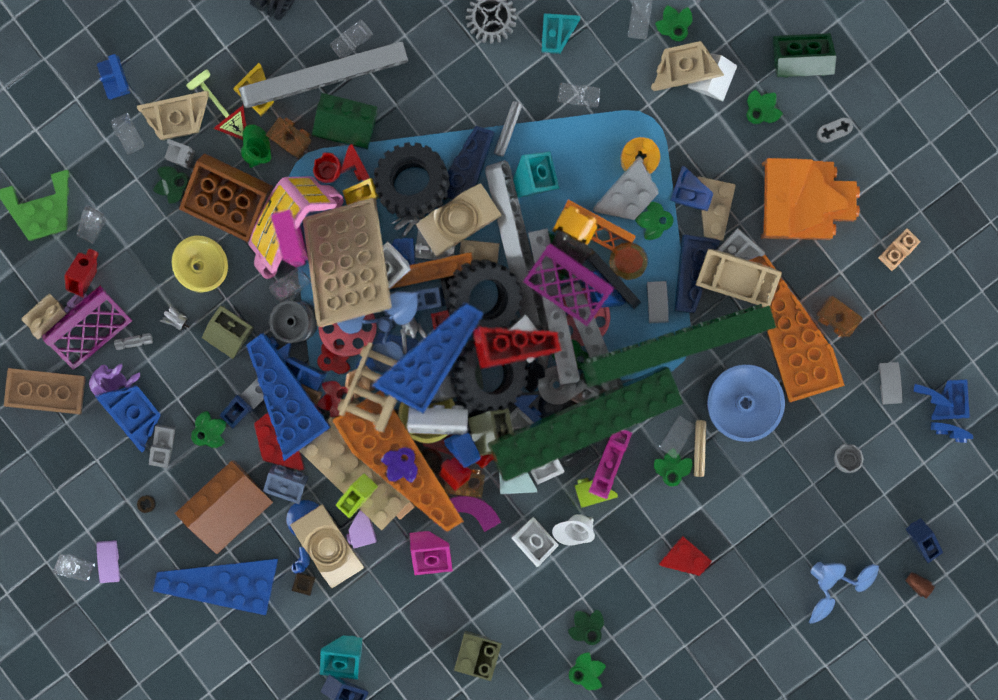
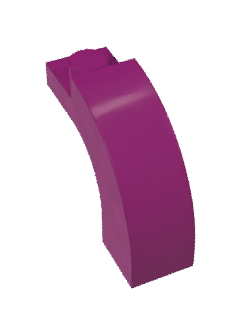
[435,495,501,532]

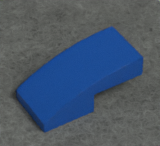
[913,384,954,408]

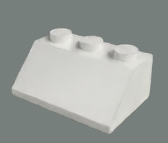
[407,405,468,435]

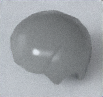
[834,444,864,473]

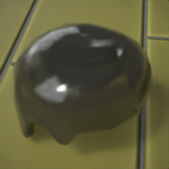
[420,448,443,476]

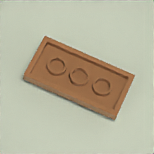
[4,368,86,414]

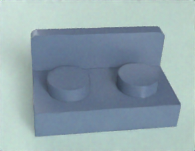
[263,464,309,504]

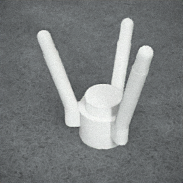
[400,317,427,354]

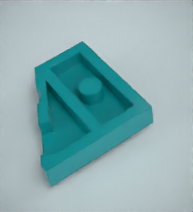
[541,13,581,54]

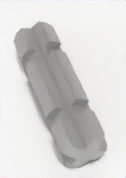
[114,333,153,350]

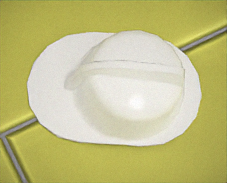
[552,514,595,545]

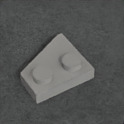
[717,228,765,261]

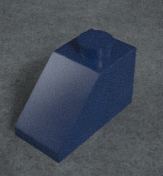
[905,518,943,563]
[321,674,369,700]

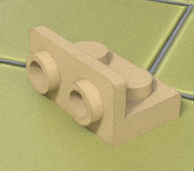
[460,240,500,263]
[22,294,67,339]

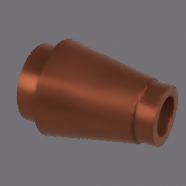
[905,572,935,599]

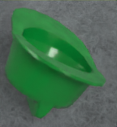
[241,125,271,168]

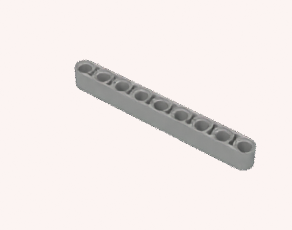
[239,42,408,108]
[485,160,547,329]

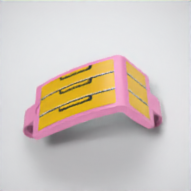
[249,176,344,279]

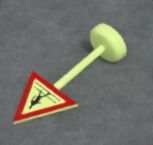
[186,69,246,140]

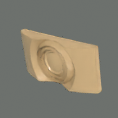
[416,183,502,257]
[696,248,782,307]
[290,504,364,588]

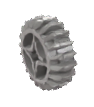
[466,0,517,44]

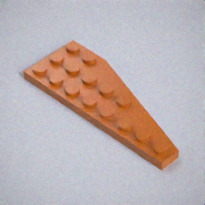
[749,254,845,403]
[332,390,464,532]

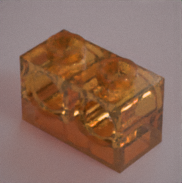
[444,469,485,498]

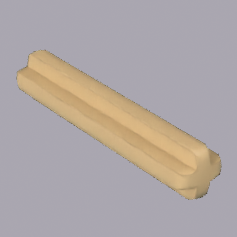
[694,420,706,477]

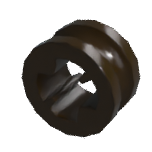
[137,495,156,513]

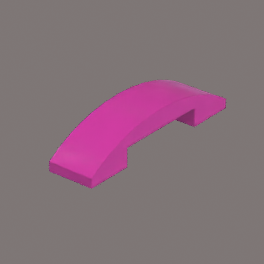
[589,430,632,500]

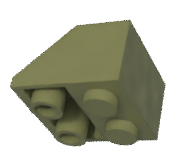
[202,305,255,359]
[468,408,513,456]
[454,631,502,681]

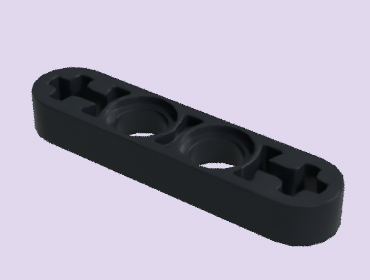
[584,248,641,309]

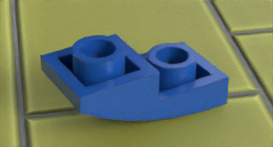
[931,422,973,443]

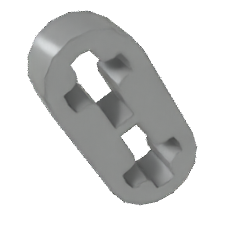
[817,118,853,143]

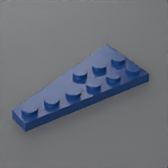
[372,303,483,414]
[246,333,331,461]
[153,558,278,615]

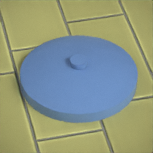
[707,365,785,442]

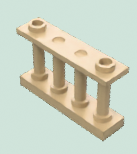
[338,342,398,433]

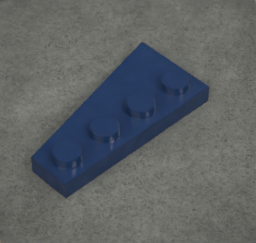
[447,126,495,199]
[674,235,720,314]

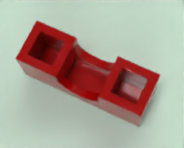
[439,454,494,491]

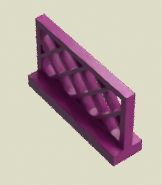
[523,243,614,326]
[42,285,132,370]

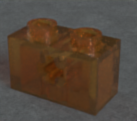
[266,117,312,160]
[816,295,863,338]

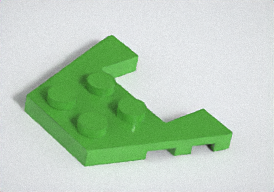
[0,170,69,241]

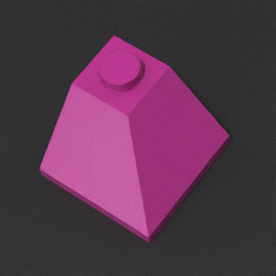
[410,531,453,575]

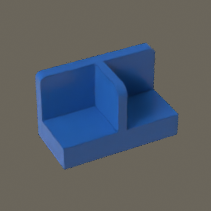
[97,54,130,100]
[286,357,327,391]

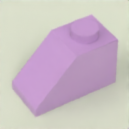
[346,510,377,549]

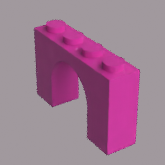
[271,209,308,267]

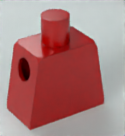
[65,249,99,298]

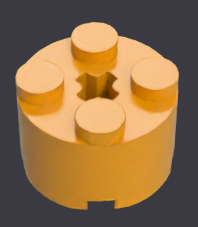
[620,137,660,175]
[552,206,597,248]

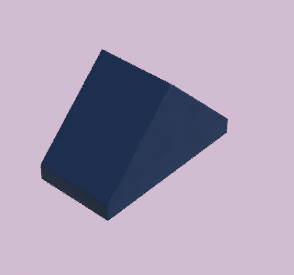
[220,395,253,429]

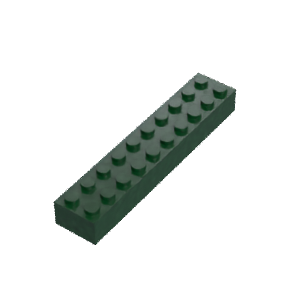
[581,304,777,387]
[487,366,684,482]

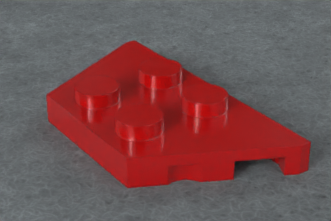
[254,413,305,471]

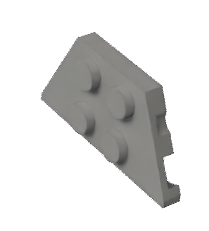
[593,156,658,220]

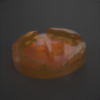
[609,242,648,280]

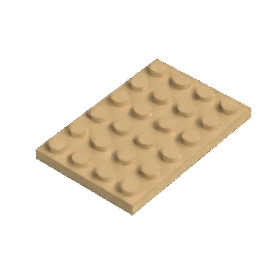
[303,198,392,327]
[299,396,436,530]

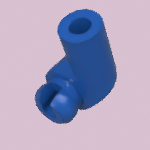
[291,547,310,573]

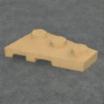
[698,176,735,241]

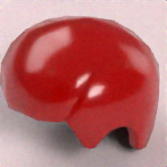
[313,152,342,183]

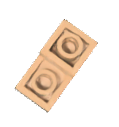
[878,229,921,271]

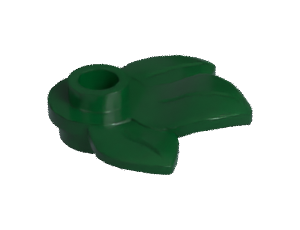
[153,166,190,204]
[568,610,604,645]

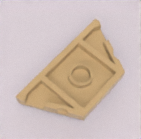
[651,41,724,91]
[137,91,209,140]

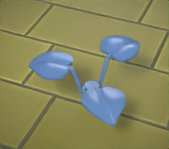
[337,292,418,372]
[809,562,879,624]

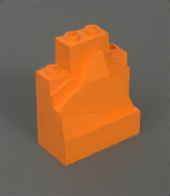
[761,158,860,240]

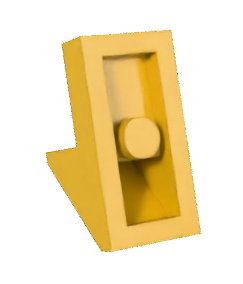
[342,178,378,205]

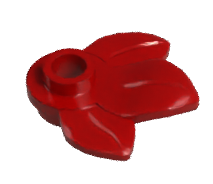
[317,340,351,374]
[317,381,353,418]

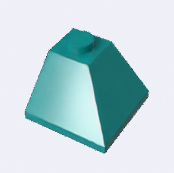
[513,152,560,198]
[320,635,363,680]

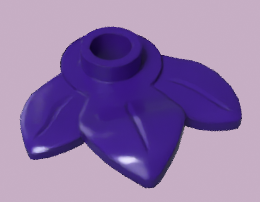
[381,447,418,483]

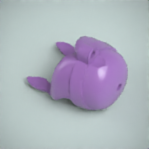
[89,364,140,396]

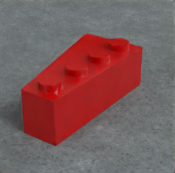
[473,327,561,369]

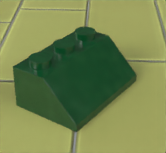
[773,33,836,78]
[312,93,377,150]

